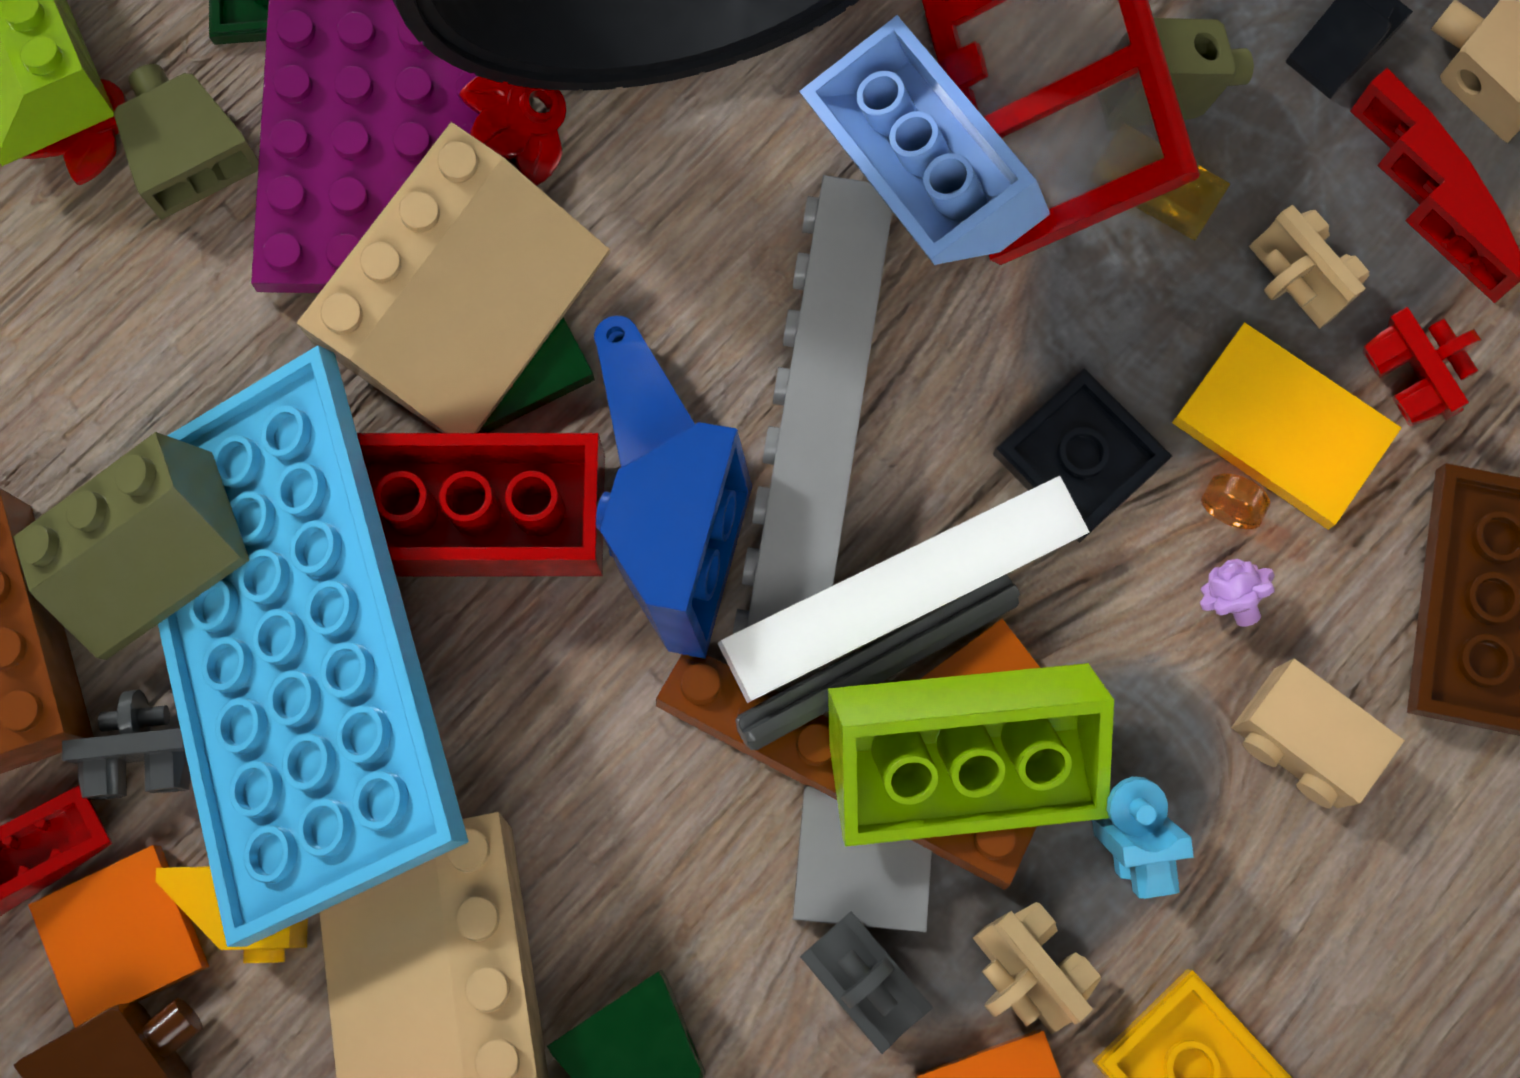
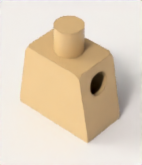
[1431,0,1520,143]

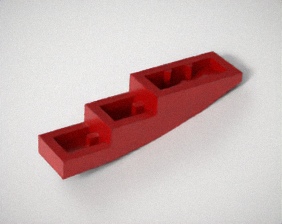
[1350,68,1520,303]
[0,785,113,916]

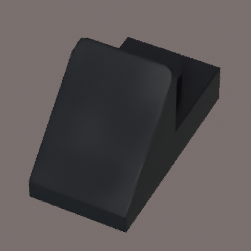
[1286,0,1413,99]

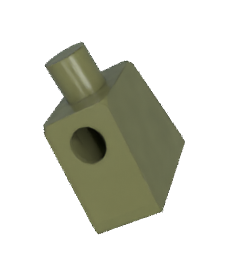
[1099,18,1254,132]
[114,64,259,220]

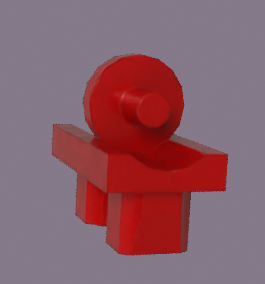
[1363,307,1482,426]

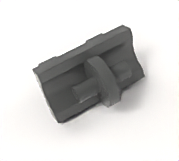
[62,690,190,800]
[800,911,933,1054]

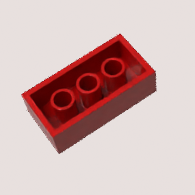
[357,433,605,577]

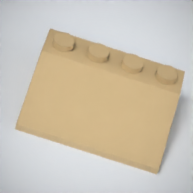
[297,122,610,433]
[319,812,549,1078]

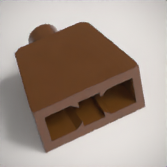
[13,998,203,1078]

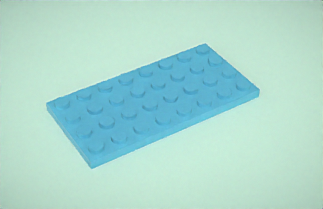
[158,345,469,947]

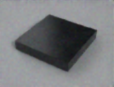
[993,368,1172,543]

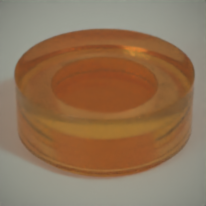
[1201,473,1271,529]

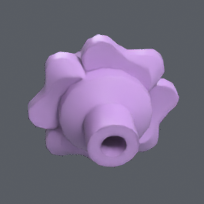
[1200,559,1275,627]

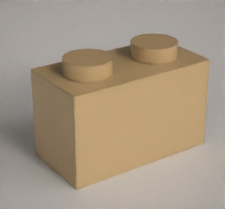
[1231,658,1405,809]

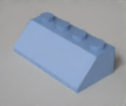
[799,15,1050,265]

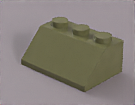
[13,432,249,660]

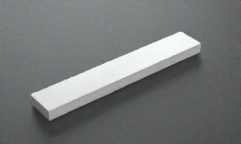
[718,476,1089,703]

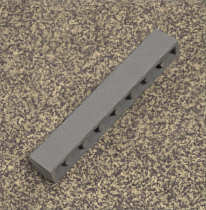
[733,175,892,677]

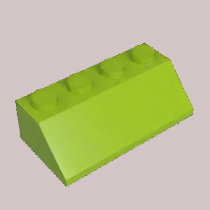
[0,0,114,166]
[828,663,1114,847]

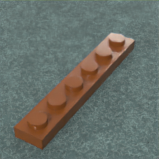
[656,654,1037,890]

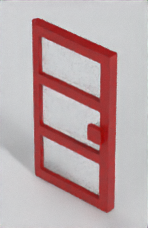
[922,0,1200,265]

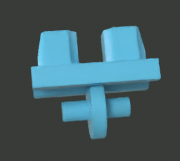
[1092,776,1194,899]

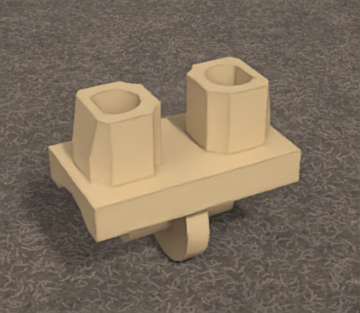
[1249,205,1370,329]
[973,902,1101,1034]

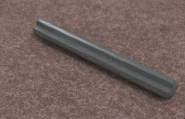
[735,575,1020,750]

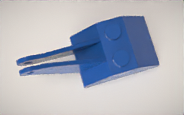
[594,316,752,659]

